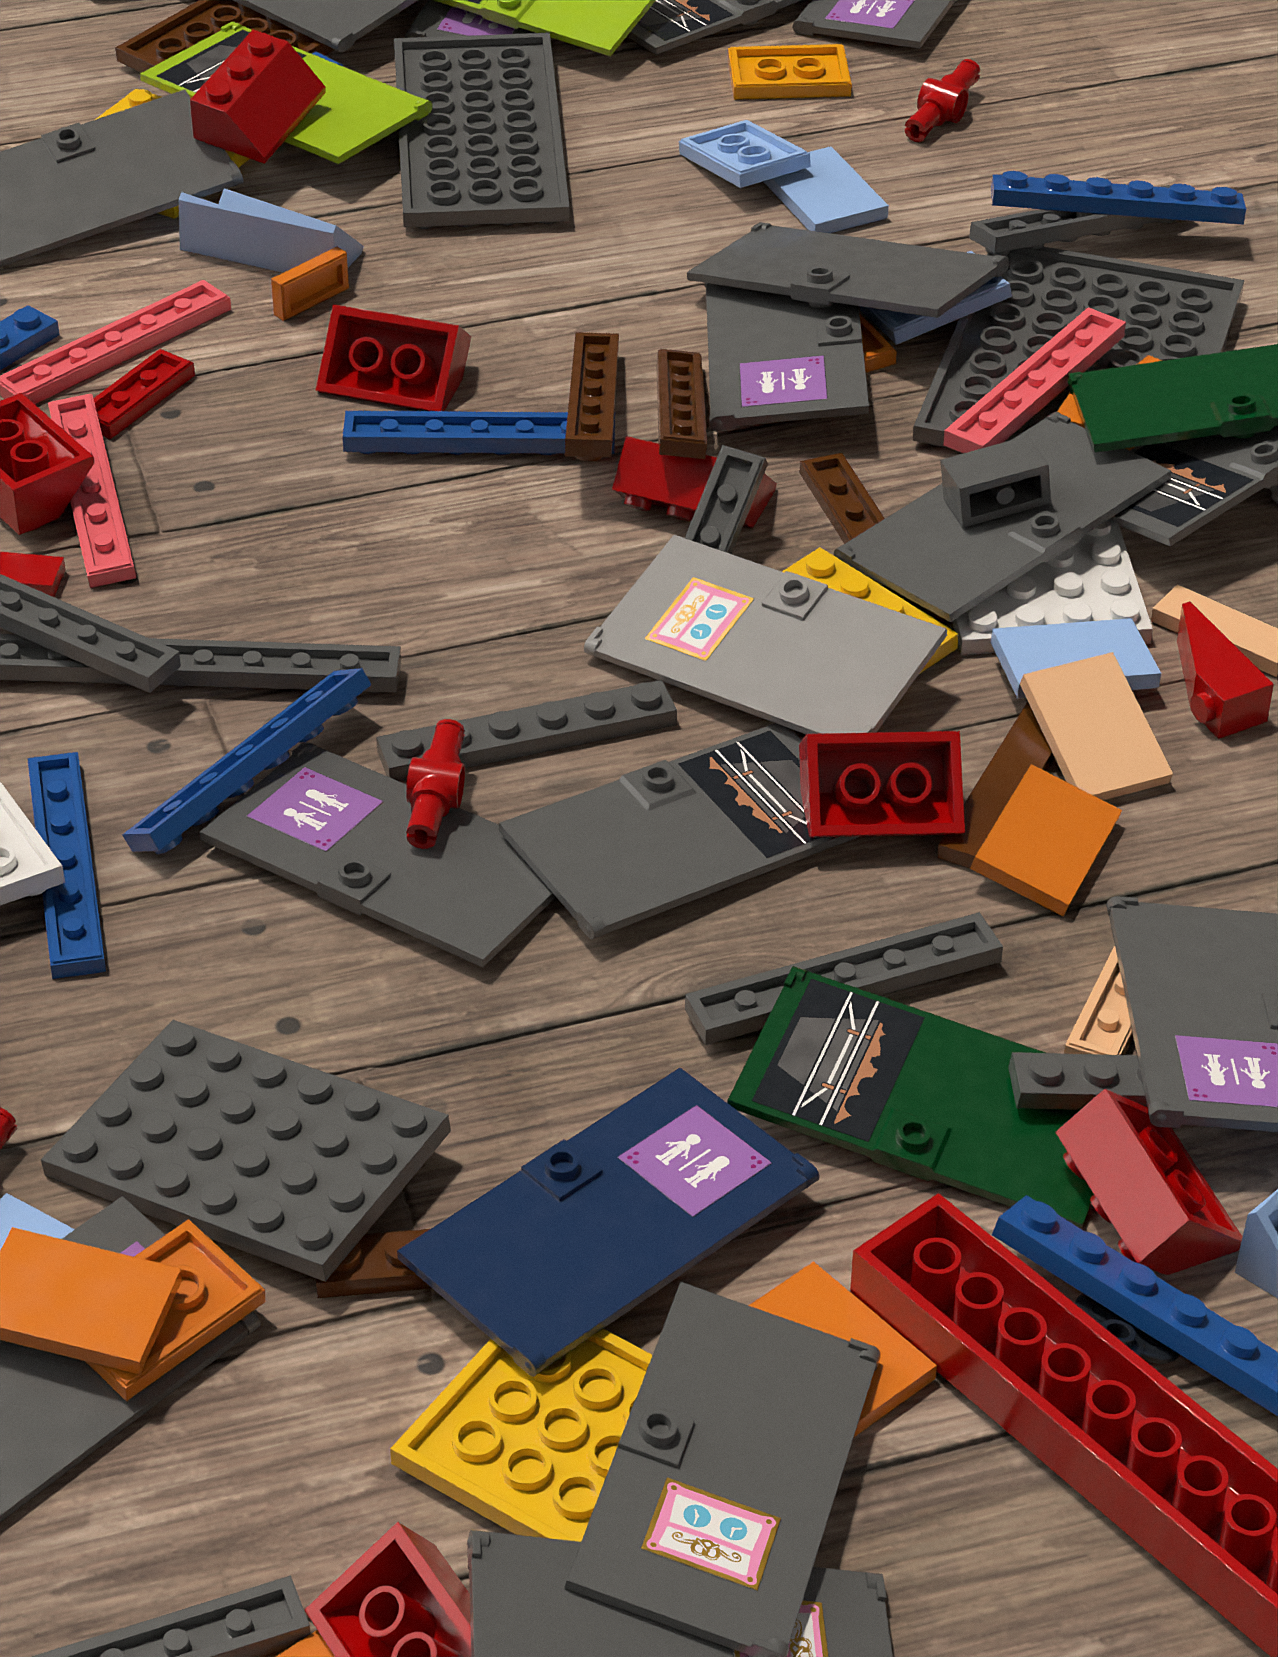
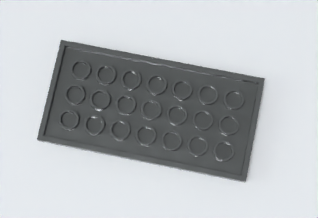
[394,33,570,229]

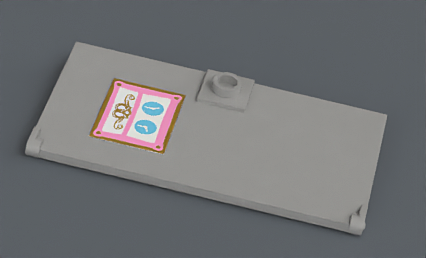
[584,535,947,734]

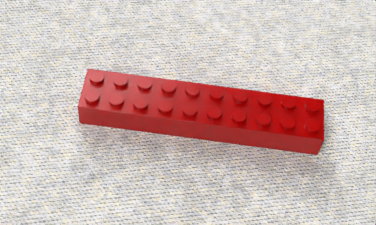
[850,1193,1278,1657]

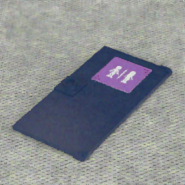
[397,1068,820,1377]

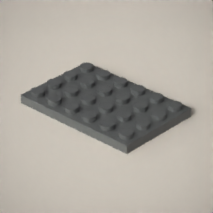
[41,1020,451,1282]

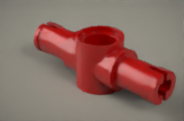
[905,59,981,142]
[406,719,465,849]

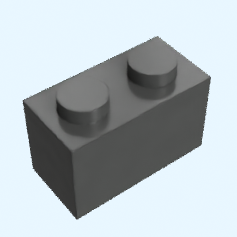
[940,436,1051,528]

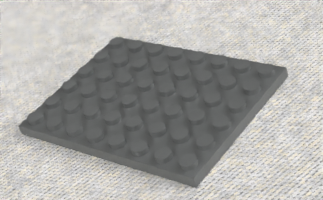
[912,246,1244,447]

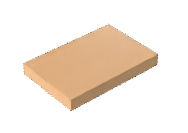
[1020,652,1173,800]

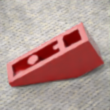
[1177,601,1274,739]

